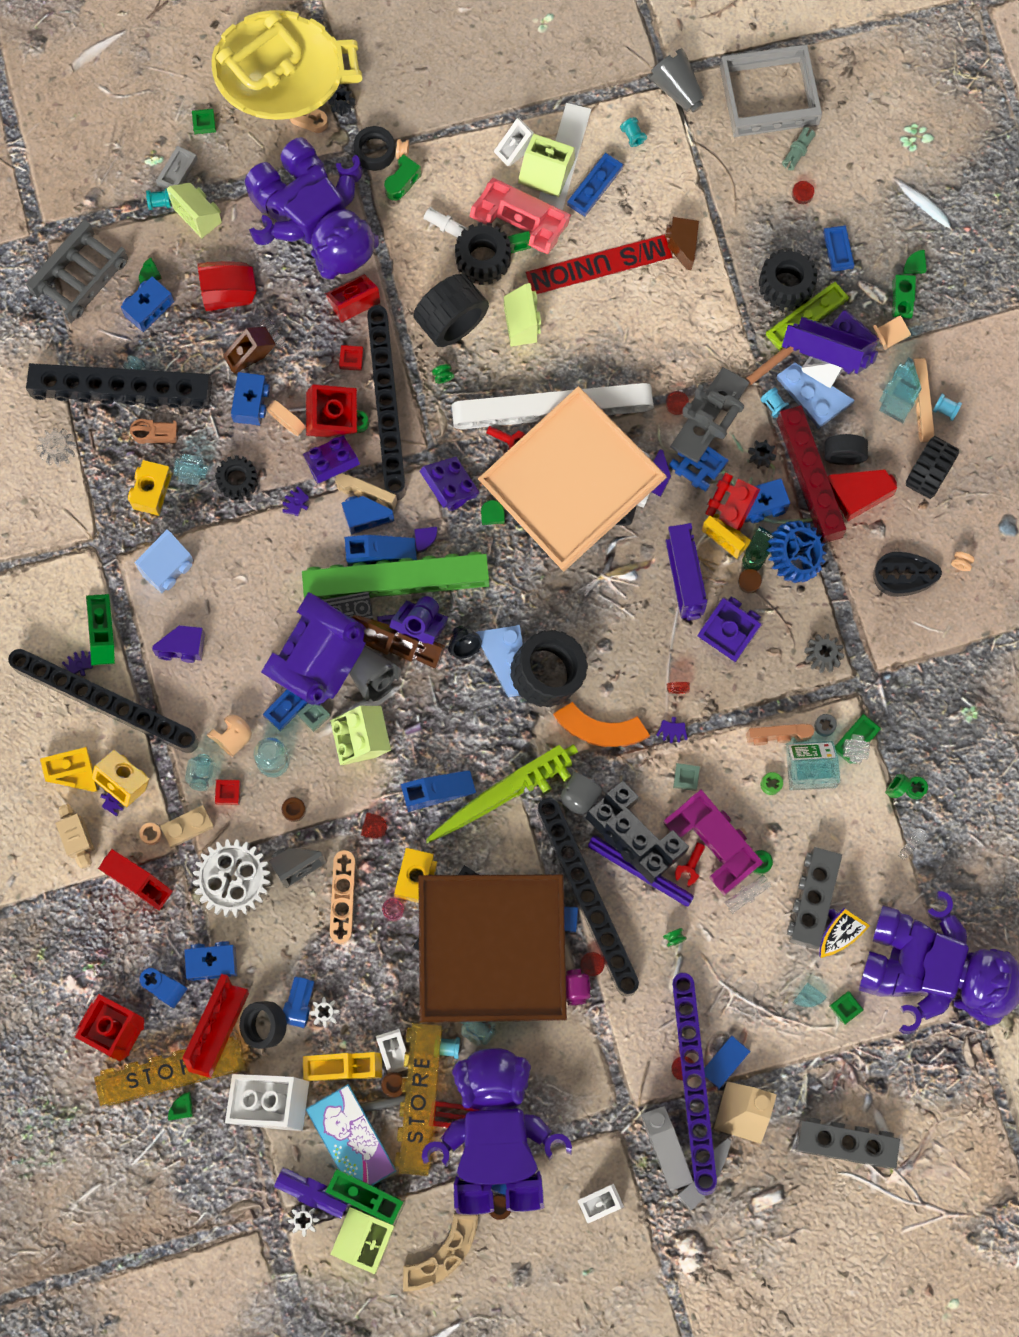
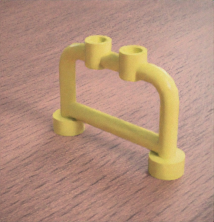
[216,12,302,90]

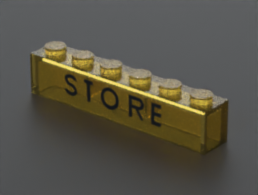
[395,1022,442,1176]
[94,1037,247,1107]

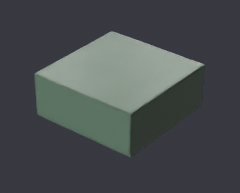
[297,703,331,732]
[673,763,700,791]

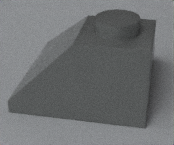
[269,848,326,888]

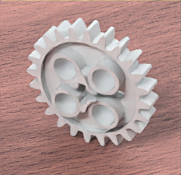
[193,839,271,917]

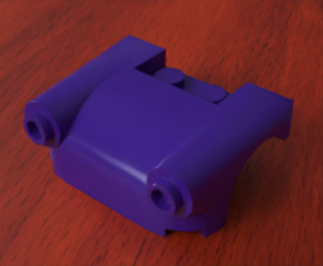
[261,592,366,706]

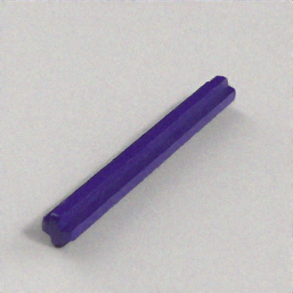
[588,836,694,907]

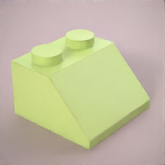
[167,183,222,239]

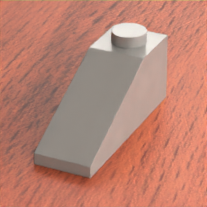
[641,1106,693,1191]

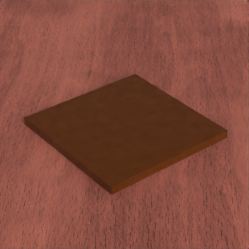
[418,874,567,1023]

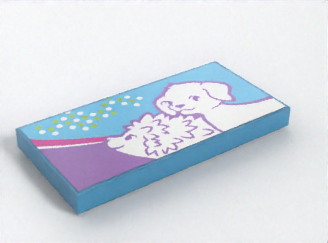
[306,1084,397,1185]

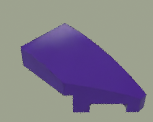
[652,449,671,497]

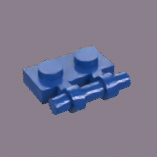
[669,446,729,492]

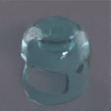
[253,737,290,778]

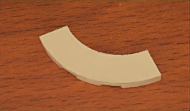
[403,1214,478,1292]

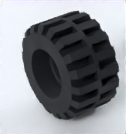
[455,222,511,285]
[759,248,818,311]
[906,436,959,499]

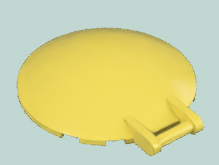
[211,10,362,120]

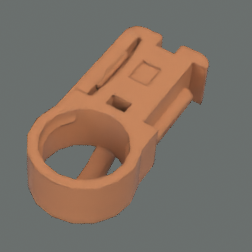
[130,419,178,444]

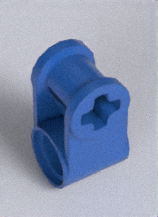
[140,968,188,1009]

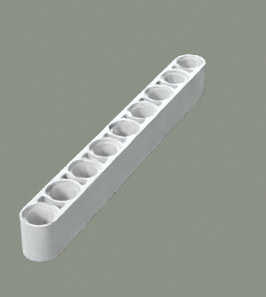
[452,383,654,429]

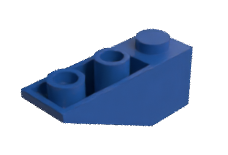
[344,535,417,566]
[401,770,476,812]

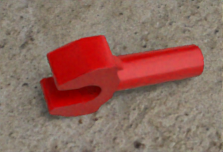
[486,426,525,449]
[675,843,705,887]

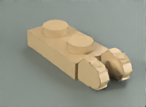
[335,473,398,510]

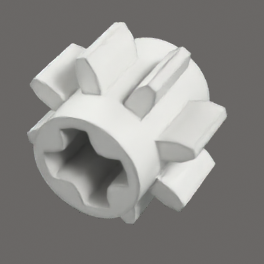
[309,997,340,1029]
[288,1205,320,1237]

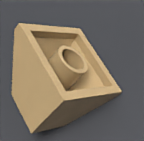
[713,1082,777,1144]

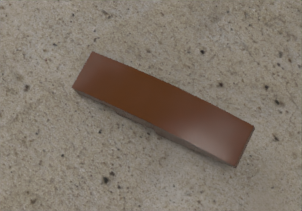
[352,615,445,669]

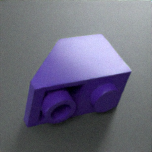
[152,625,205,663]

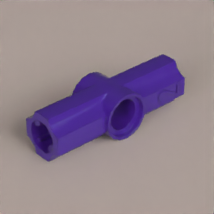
[274,1167,349,1219]

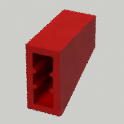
[827,469,897,521]
[98,849,173,911]

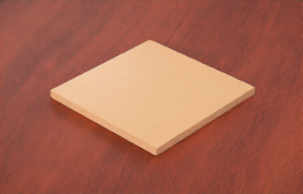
[478,386,667,572]

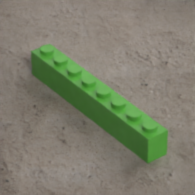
[302,552,489,600]

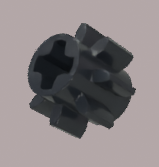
[328,87,356,116]
[748,440,777,469]

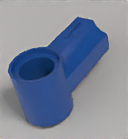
[283,977,315,1028]

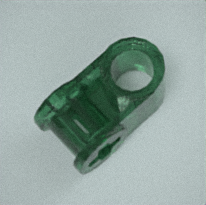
[742,526,773,571]

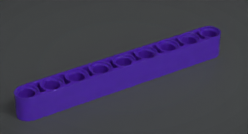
[672,973,717,1195]

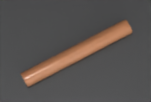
[746,346,794,385]

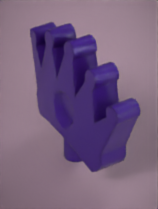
[282,486,309,516]
[62,651,93,677]
[656,717,688,743]
[100,793,124,817]

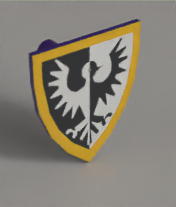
[819,908,871,958]

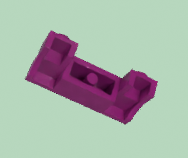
[663,789,763,896]

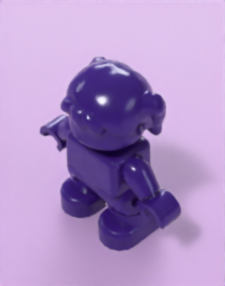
[245,137,379,279]
[859,891,1019,1034]
[422,1048,572,1215]

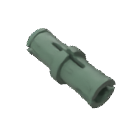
[782,127,816,171]

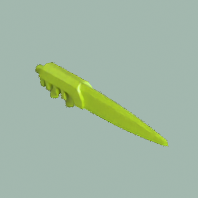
[426,744,578,844]

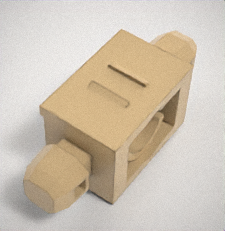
[55,804,95,869]

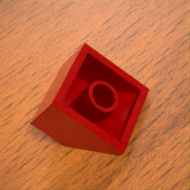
[306,384,357,437]

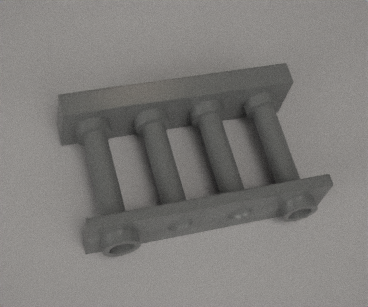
[26,220,128,323]

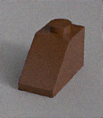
[665,217,699,271]
[222,327,276,373]

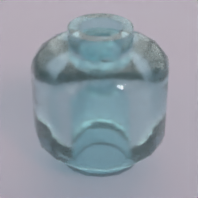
[173,454,208,485]
[185,754,218,791]
[460,1022,497,1046]

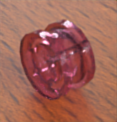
[382,898,404,921]

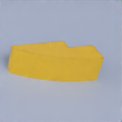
[303,1052,382,1081]

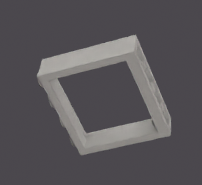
[720,45,822,137]

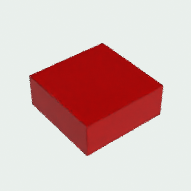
[339,345,364,371]
[215,779,241,805]

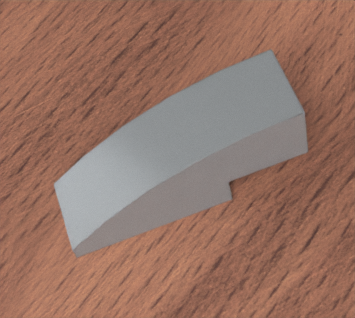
[677,1138,731,1211]

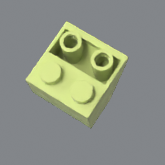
[518,133,575,197]
[504,283,541,346]
[330,706,391,765]
[330,1207,396,1274]

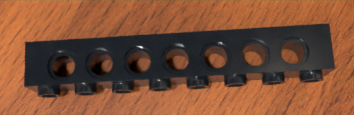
[26,363,212,410]

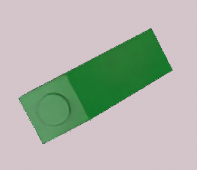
[86,594,115,665]
[326,1169,406,1225]

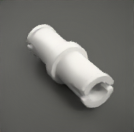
[423,207,469,238]

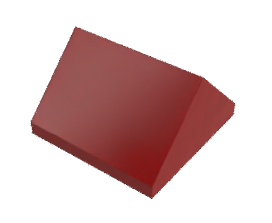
[325,274,380,323]

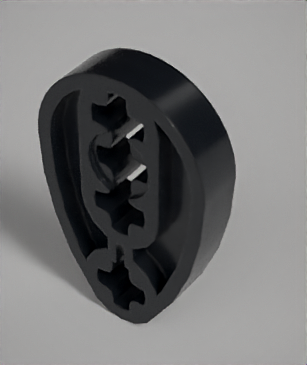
[873,552,942,597]

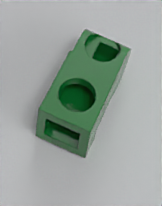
[384,154,421,201]
[892,275,916,319]

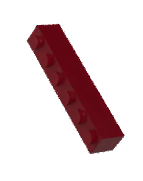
[777,405,847,543]

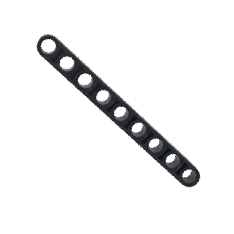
[367,305,406,501]
[8,649,199,753]
[537,798,639,997]

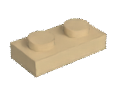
[160,805,214,848]

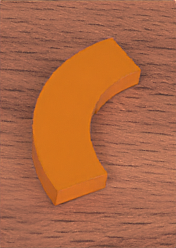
[553,702,650,747]

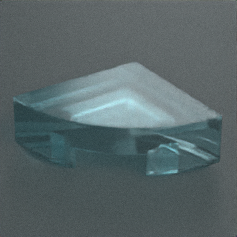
[792,983,827,1008]

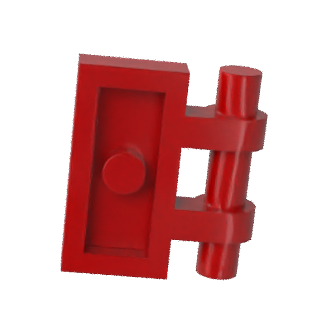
[705,472,761,531]

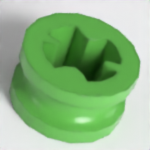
[760,772,783,795]

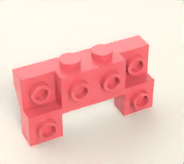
[469,178,571,254]

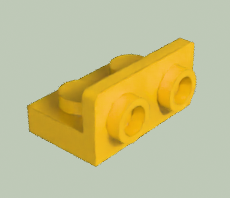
[702,514,751,559]

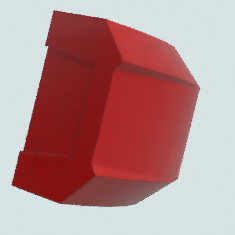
[197,261,256,311]
[74,994,144,1061]

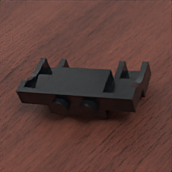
[585,781,689,884]

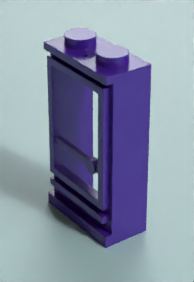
[782,317,878,374]
[665,523,708,620]

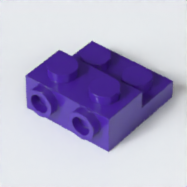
[697,596,763,662]

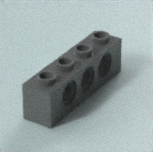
[787,847,842,950]
[795,1117,900,1169]

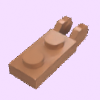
[746,724,815,746]

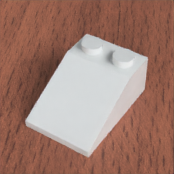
[225,1074,309,1131]

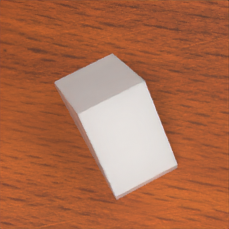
[494,118,533,167]
[802,356,843,388]
[376,1029,412,1073]
[577,1184,624,1223]

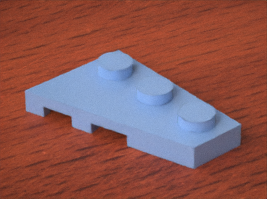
[776,363,855,429]
[476,625,523,697]

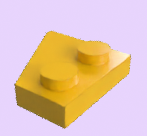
[40,747,98,792]

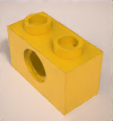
[128,460,172,516]
[92,750,149,808]
[394,848,438,903]

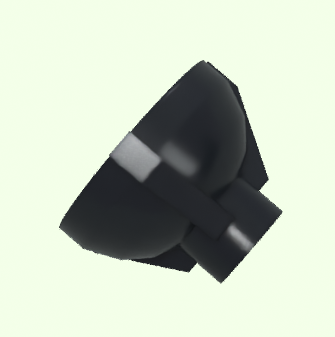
[448,626,482,659]

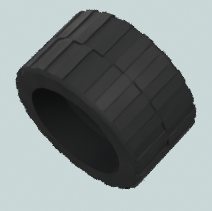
[413,274,489,347]
[510,630,588,707]

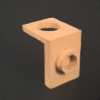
[873,316,911,350]

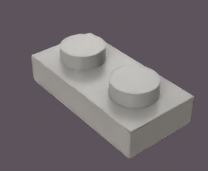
[156,146,197,189]

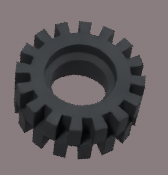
[215,455,258,500]

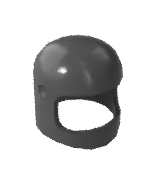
[560,771,602,814]

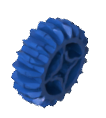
[766,520,827,583]

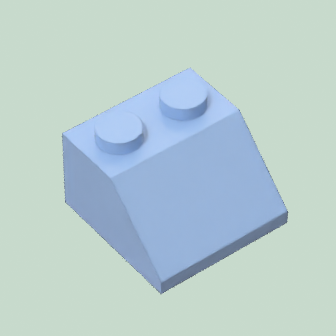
[134,530,194,593]

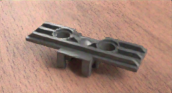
[670,367,750,463]

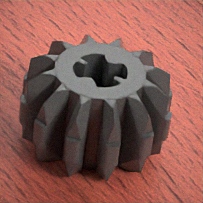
[804,634,845,673]

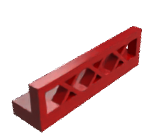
[182,974,249,1078]

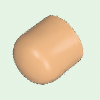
[207,715,252,757]

